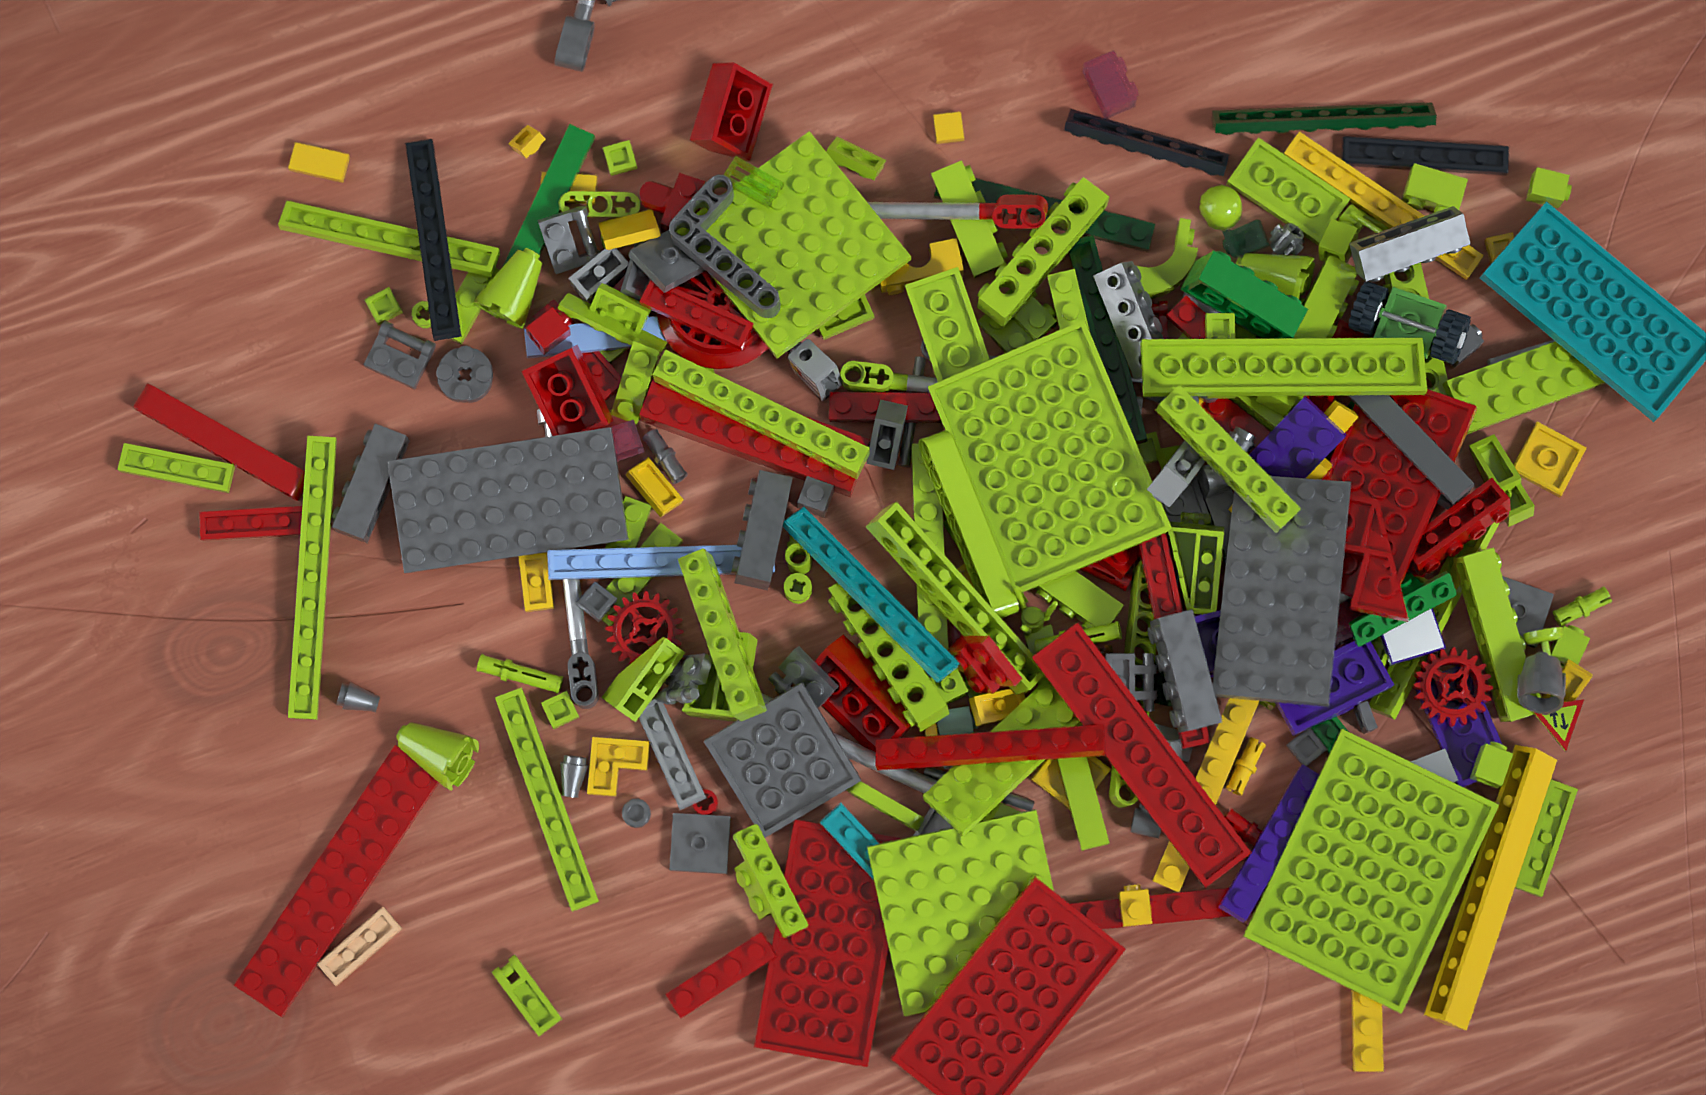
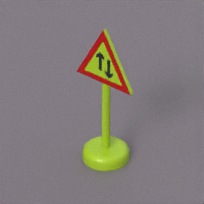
[1523,627,1584,751]

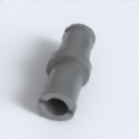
[642,429,688,484]

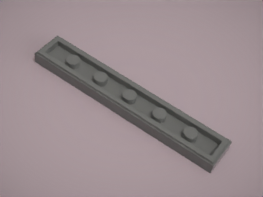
[1347,395,1474,504]

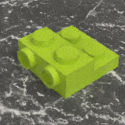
[977,289,1057,353]

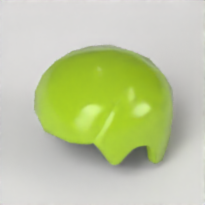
[1199,185,1242,230]

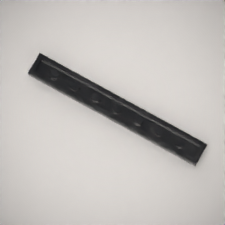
[405,139,462,341]

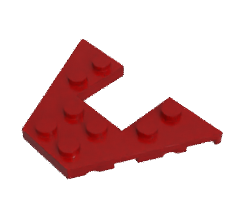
[1344,494,1409,622]

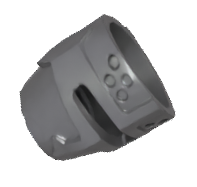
[1517,652,1566,715]

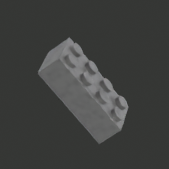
[1148,610,1222,732]

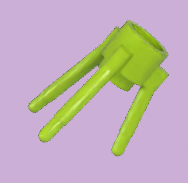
[1338,204,1390,233]
[1014,585,1058,636]

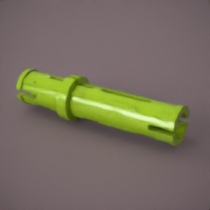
[1035,621,1122,652]
[476,654,564,694]

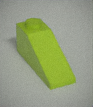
[601,637,685,722]

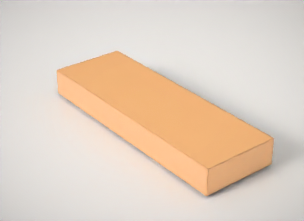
[317,907,403,986]

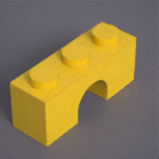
[879,238,964,295]

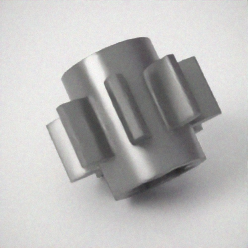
[1269,223,1304,255]

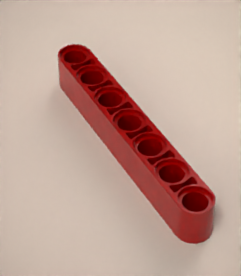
[133,383,305,501]

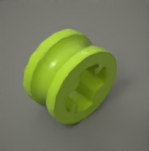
[412,301,431,328]

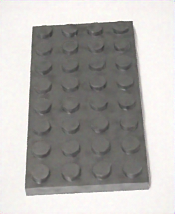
[388,427,629,573]
[1213,476,1351,707]

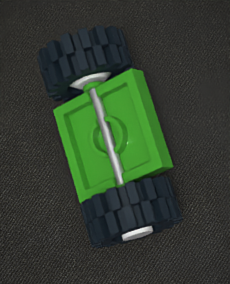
[1349,281,1471,364]

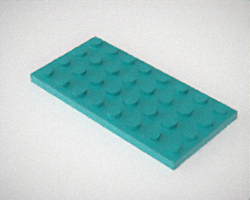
[1480,201,1706,422]

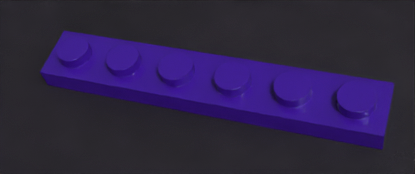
[1219,764,1319,923]

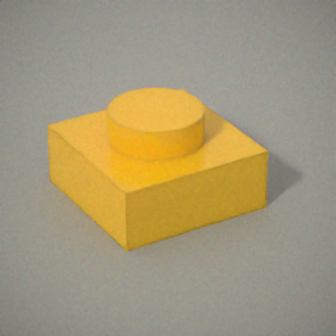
[508,124,546,159]

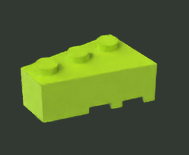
[1168,521,1225,615]

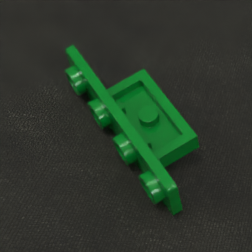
[1349,571,1457,647]

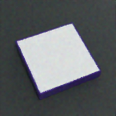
[1380,609,1446,666]

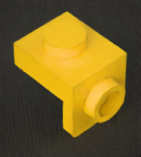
[1117,885,1152,927]

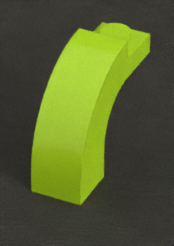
[1137,218,1198,299]

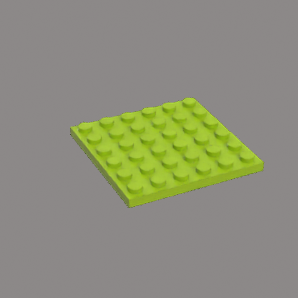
[677,131,911,358]
[867,809,1054,1017]

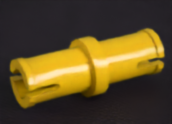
[1225,737,1266,796]

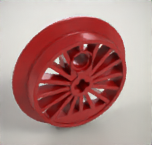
[657,271,768,369]

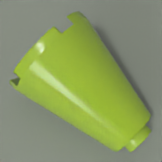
[474,248,542,329]
[1236,253,1315,305]
[396,722,479,790]

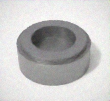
[622,799,651,828]

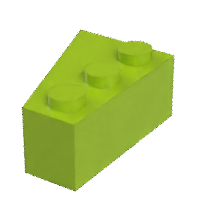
[682,632,758,722]

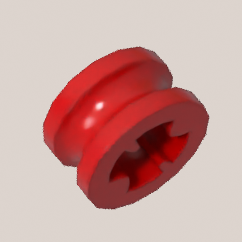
[693,789,718,815]

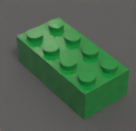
[1181,251,1308,339]

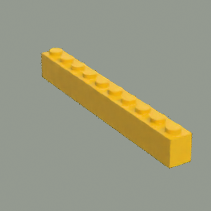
[1424,745,1557,1031]

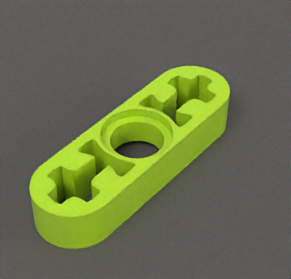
[559,191,640,217]
[846,781,924,832]

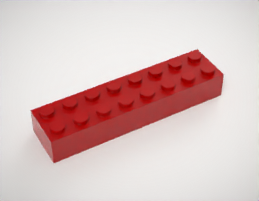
[639,377,870,498]

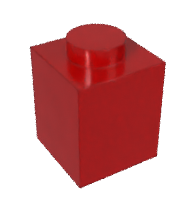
[526,307,571,355]

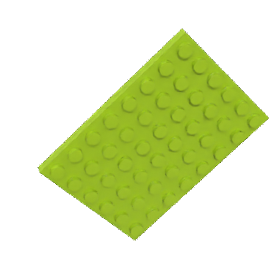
[928,320,1173,593]
[1243,729,1499,1014]

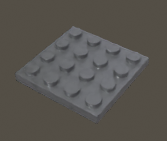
[704,682,861,838]

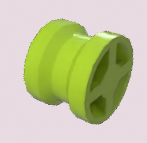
[784,573,812,604]

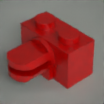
[639,172,706,232]

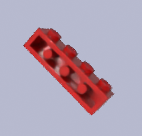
[1410,478,1511,576]

